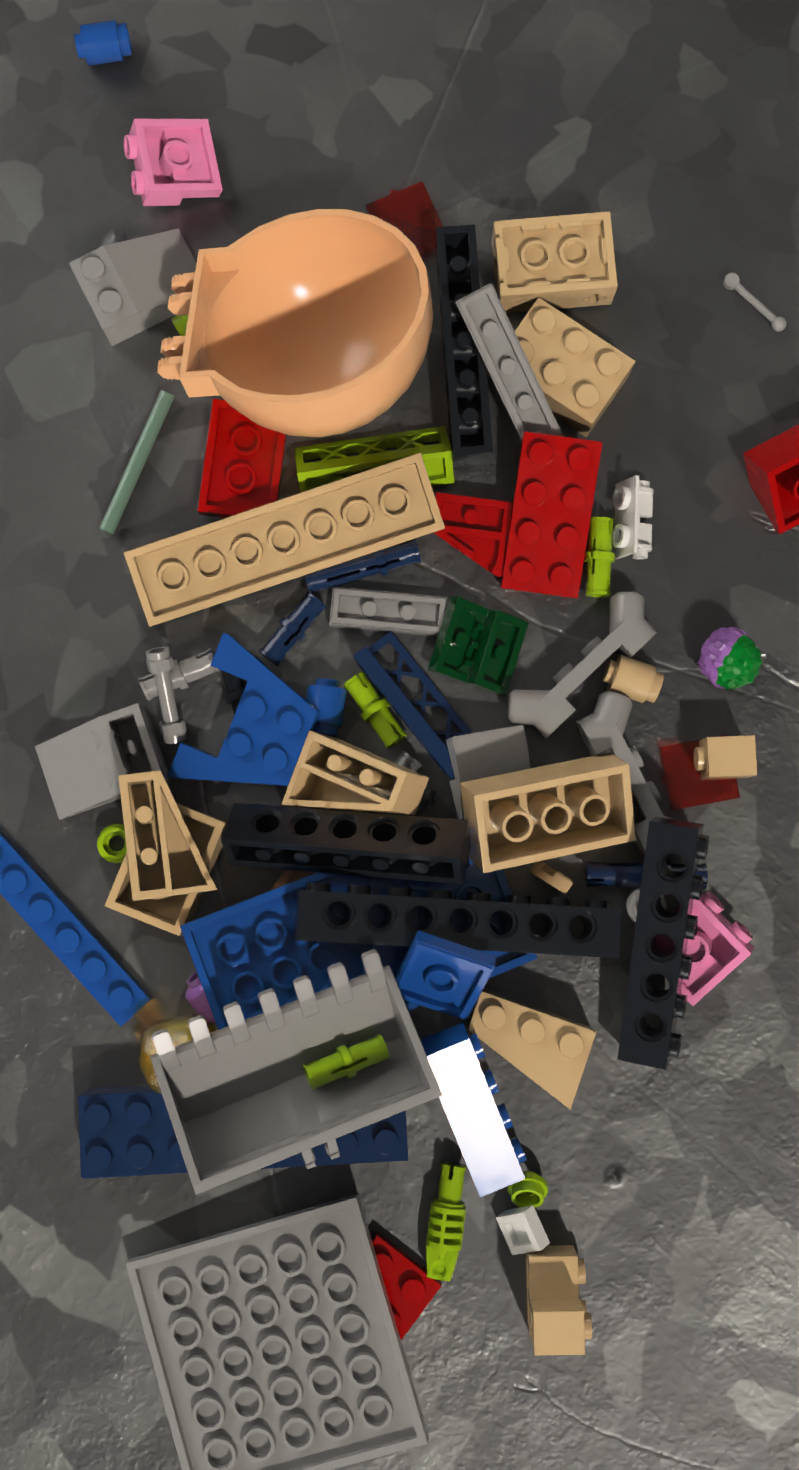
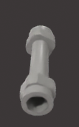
[145,647,187,744]

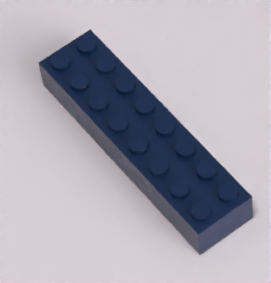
[78,1084,408,1179]

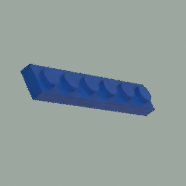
[0,830,153,1027]

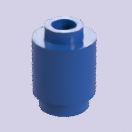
[74,20,132,66]
[306,678,346,736]

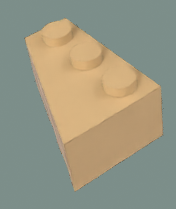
[281,730,429,815]
[118,770,217,901]
[466,989,596,1110]

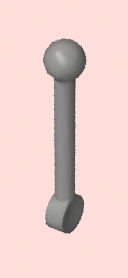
[723,273,787,332]

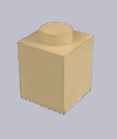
[694,735,757,780]

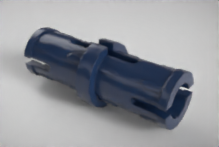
[258,591,327,667]

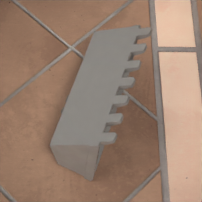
[150,949,442,1195]

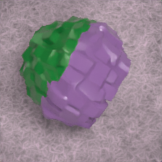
[697,627,762,690]

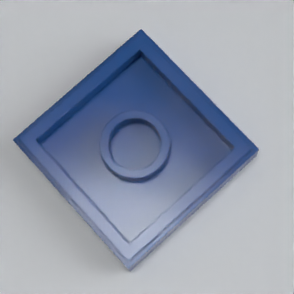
[395,930,496,1020]

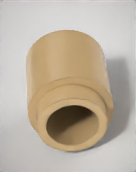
[602,654,664,703]

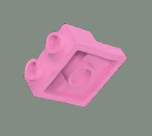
[124,119,223,206]
[655,891,754,1006]

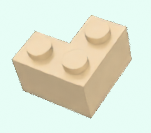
[526,1245,592,1356]

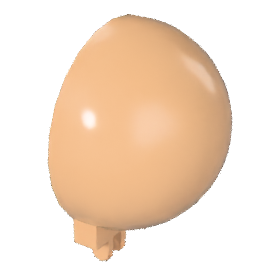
[157,209,433,437]

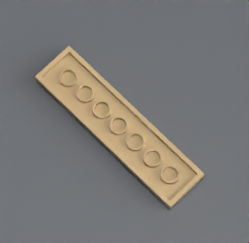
[124,452,445,627]

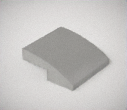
[446,725,531,820]

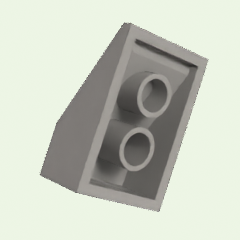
[69,228,196,346]

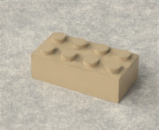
[460,752,636,873]

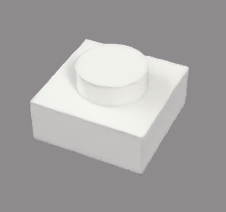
[496,1205,550,1255]

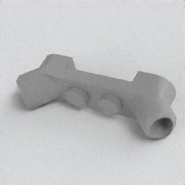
[508,592,658,739]
[576,691,683,859]

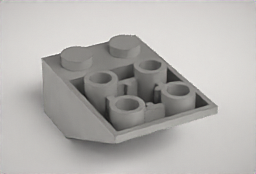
[35,703,171,820]

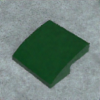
[427,596,529,696]

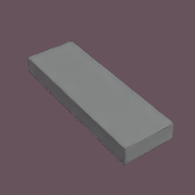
[329,587,448,637]

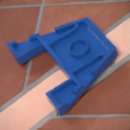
[168,633,321,786]

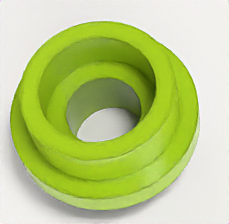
[97,824,127,863]
[508,1171,548,1208]

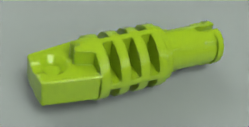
[426,1161,466,1281]

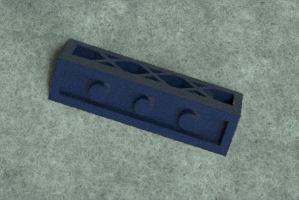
[353,631,472,781]

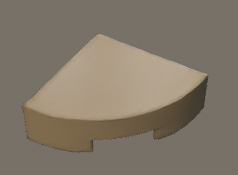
[529,861,573,895]

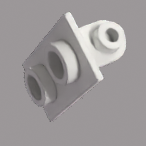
[612,475,654,560]

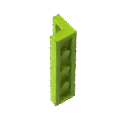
[295,426,454,493]

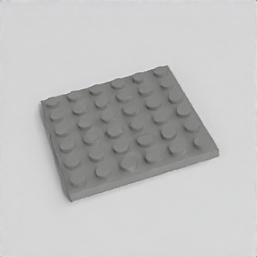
[126,1194,429,1470]

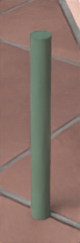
[99,390,175,535]

